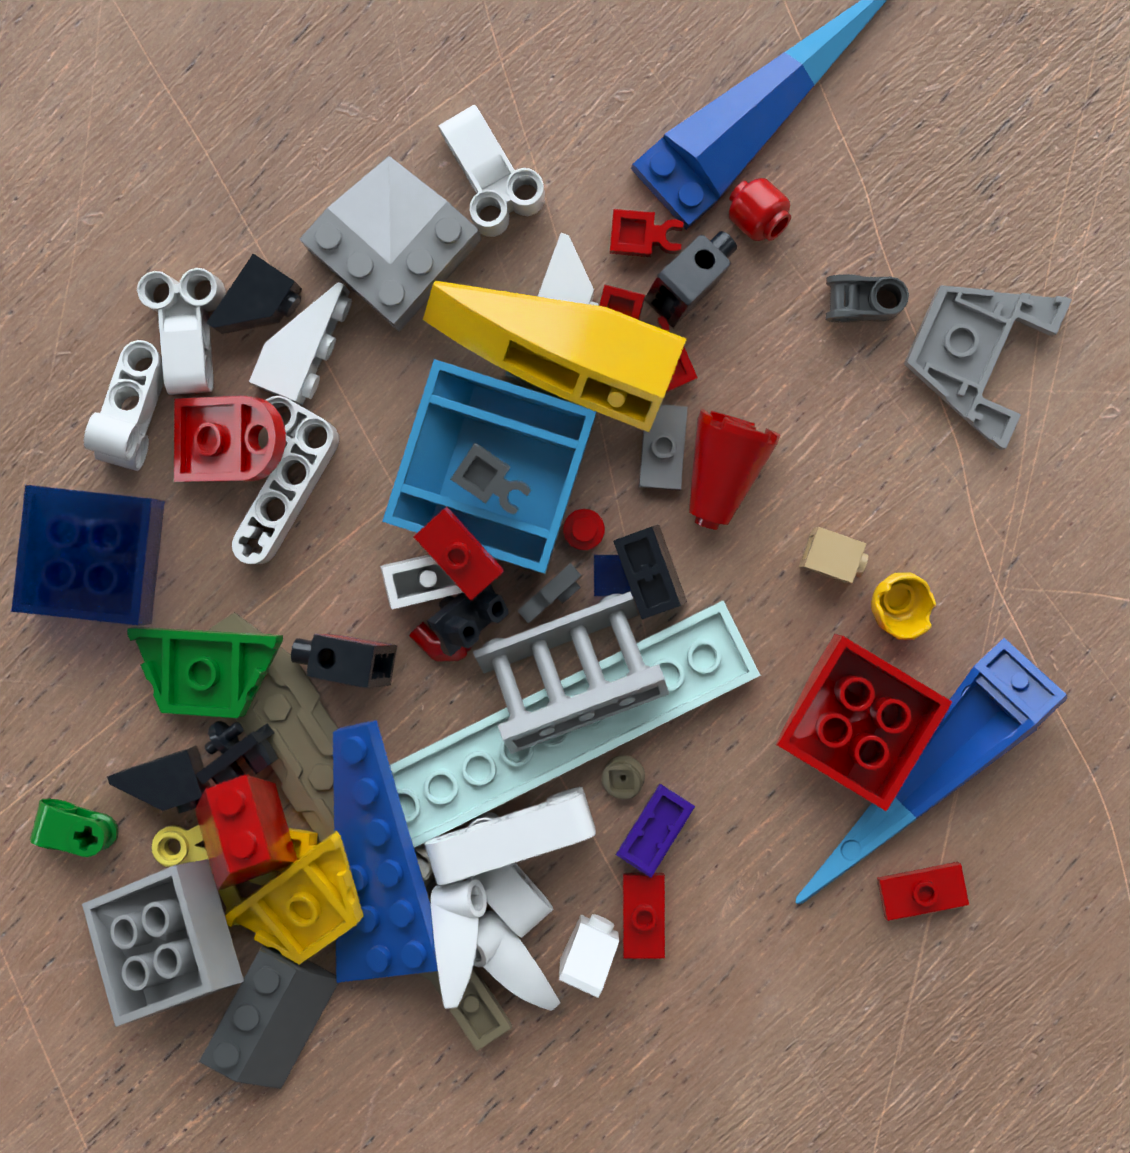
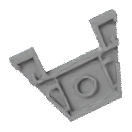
[904,285,1072,450]

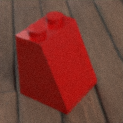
[195,774,298,890]

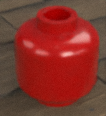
[729,178,791,241]

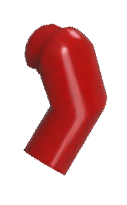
[409,622,472,662]

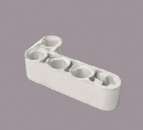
[232,396,339,564]
[424,787,596,885]

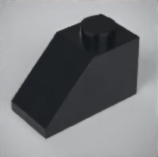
[206,253,302,334]
[107,745,210,814]

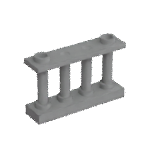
[473,592,669,754]

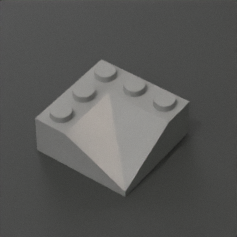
[299,156,481,332]
[82,859,244,1027]

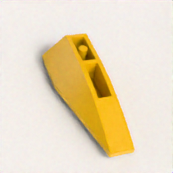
[423,281,686,432]

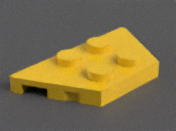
[225,831,364,965]

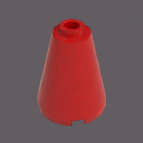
[689,409,780,530]

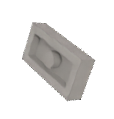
[639,405,688,490]

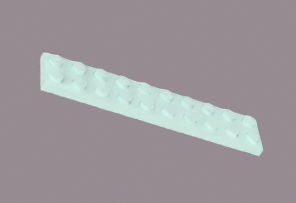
[390,601,761,848]

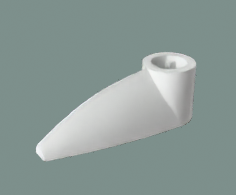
[431,879,487,1009]
[473,911,560,1011]

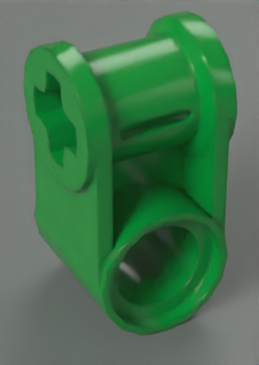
[30,798,118,857]

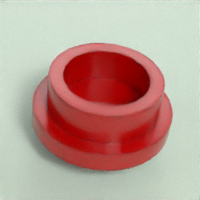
[563,509,605,550]

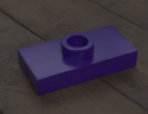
[615,784,695,878]

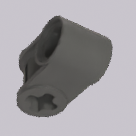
[825,274,909,323]

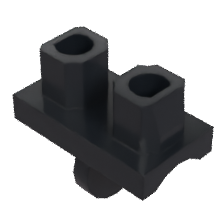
[427,583,509,656]
[195,721,278,785]

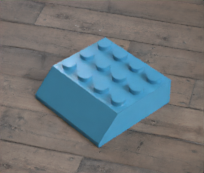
[382,359,597,574]

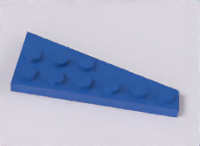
[333,720,438,983]

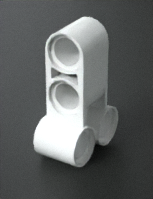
[438,105,545,237]
[137,268,226,395]
[84,340,164,471]
[453,812,554,938]

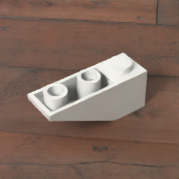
[249,282,352,406]

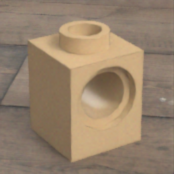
[799,527,868,583]

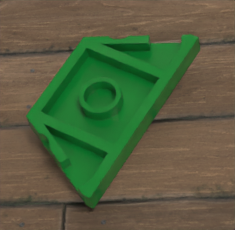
[127,627,283,718]

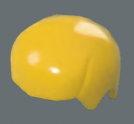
[871,572,936,640]

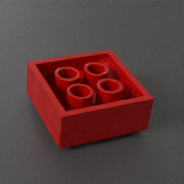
[776,634,952,812]

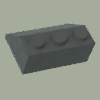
[199,945,338,1089]

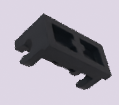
[613,524,687,620]

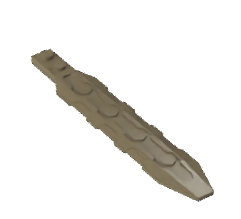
[208,612,512,1051]

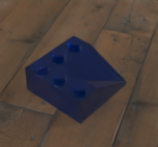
[11,485,165,626]

